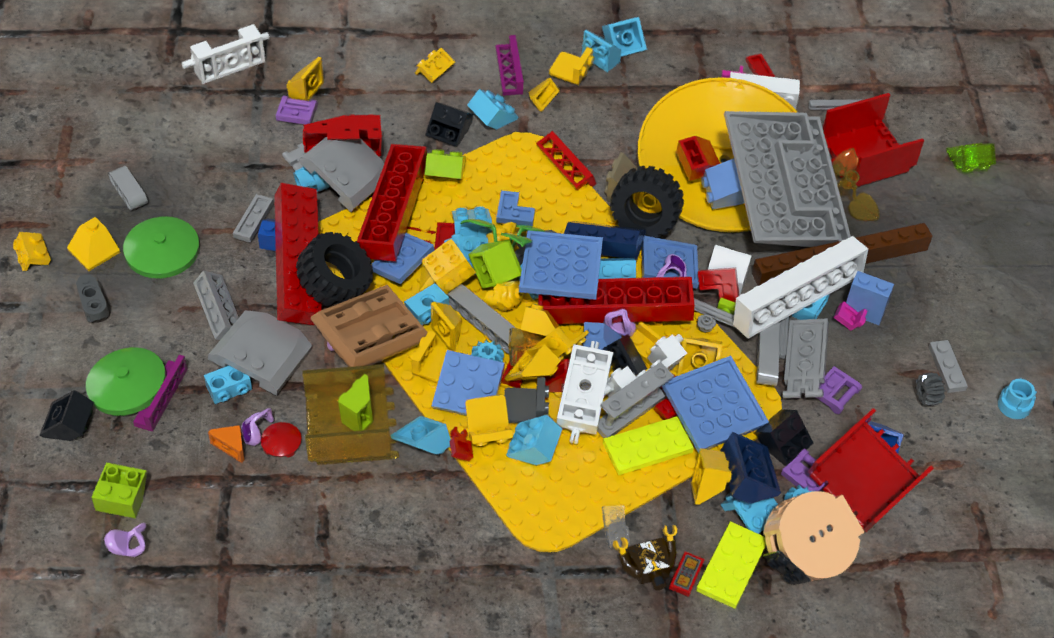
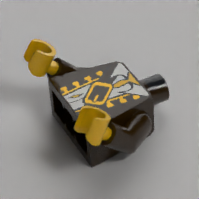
[613,525,677,591]

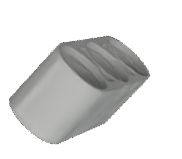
[108,166,148,211]

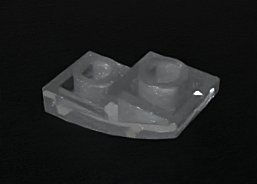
[602,505,630,549]

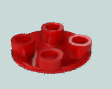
[261,422,302,457]

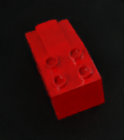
[303,114,382,158]

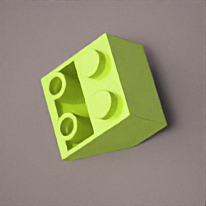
[425,149,466,179]
[468,240,522,288]
[338,374,373,435]
[91,463,147,519]

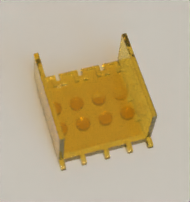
[302,364,399,465]

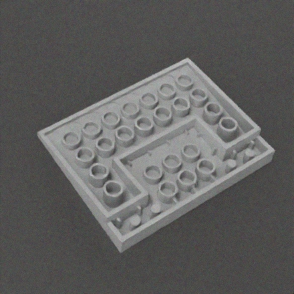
[724,111,851,247]

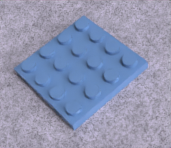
[519,230,603,300]
[662,356,769,453]

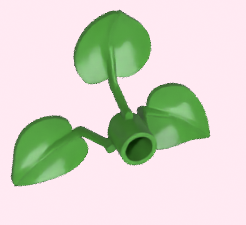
[460,219,545,249]

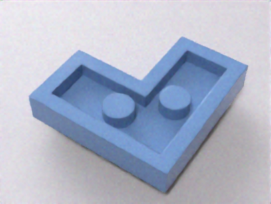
[496,190,535,226]

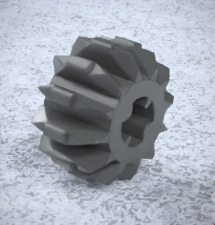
[915,372,946,406]

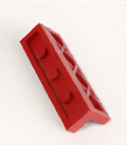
[536,131,596,190]

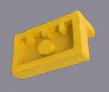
[415,47,455,83]
[630,322,662,366]

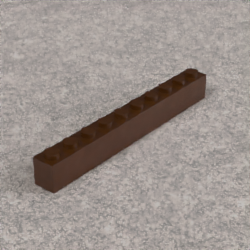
[752,223,933,286]

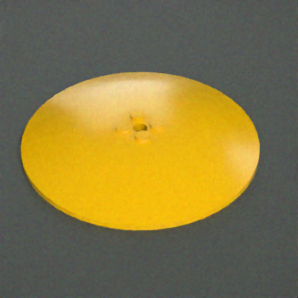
[637,77,798,232]

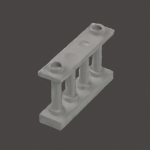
[597,362,674,438]

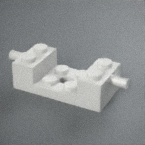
[181,24,269,84]
[604,334,687,397]
[557,341,613,444]

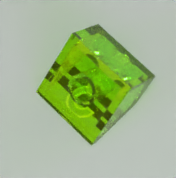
[946,143,996,172]

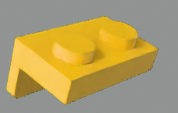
[13,232,51,271]

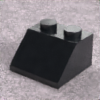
[39,390,94,441]

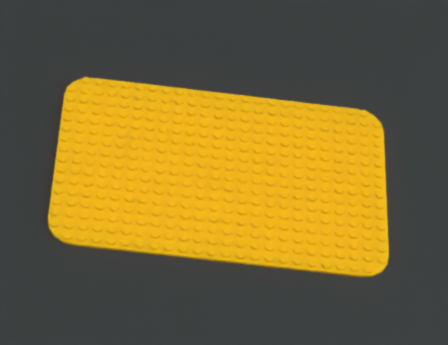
[318,132,782,552]

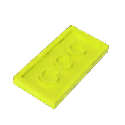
[603,416,694,475]
[696,521,766,609]

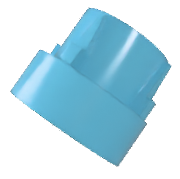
[293,166,329,192]
[998,378,1037,419]

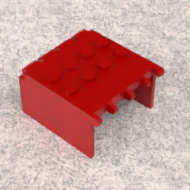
[823,93,924,189]
[808,408,934,532]

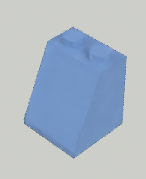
[701,158,745,209]
[846,271,894,325]

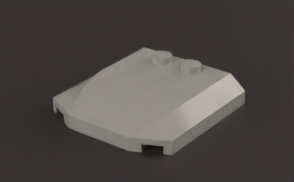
[299,130,384,212]
[208,310,312,395]

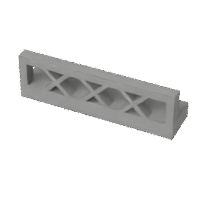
[193,270,239,340]

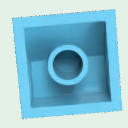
[602,17,647,56]

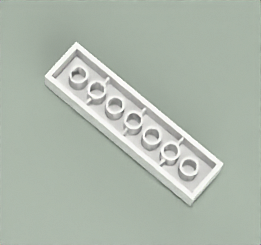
[733,236,868,338]

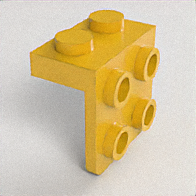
[549,47,595,85]
[422,239,476,294]
[532,327,589,360]
[410,330,451,383]
[465,394,513,446]

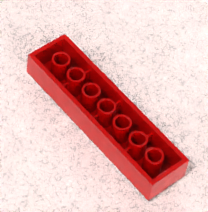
[357,144,427,261]
[274,183,322,326]
[538,277,695,324]

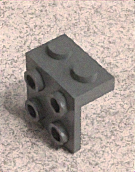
[504,377,549,423]

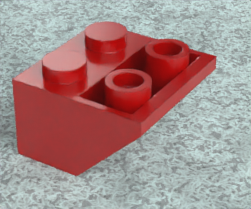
[676,136,720,181]

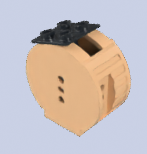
[763,491,864,585]

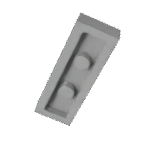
[233,194,274,243]
[928,340,968,393]

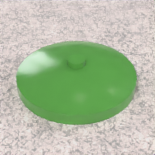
[123,217,200,278]
[86,347,167,416]

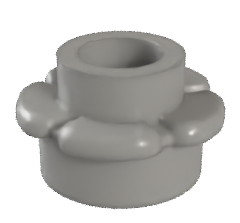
[697,314,716,332]

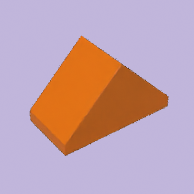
[208,425,244,463]

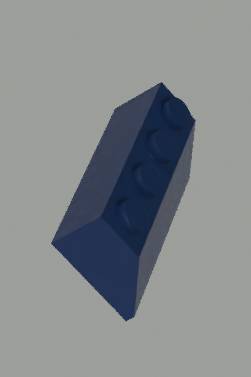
[564,221,646,260]
[720,432,781,504]

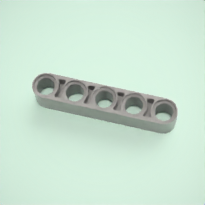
[447,284,525,353]
[756,321,780,386]

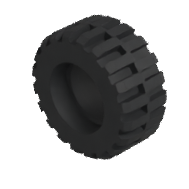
[610,166,684,238]
[296,232,373,307]

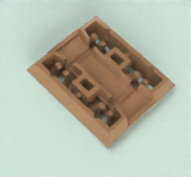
[311,285,428,373]

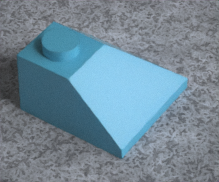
[390,416,451,455]

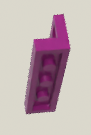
[495,35,524,96]
[133,355,187,432]

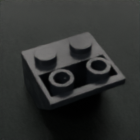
[425,102,474,147]
[603,334,647,376]
[755,409,814,466]

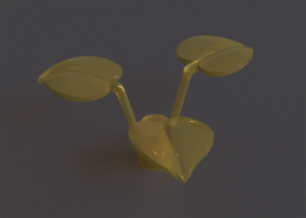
[833,148,880,221]

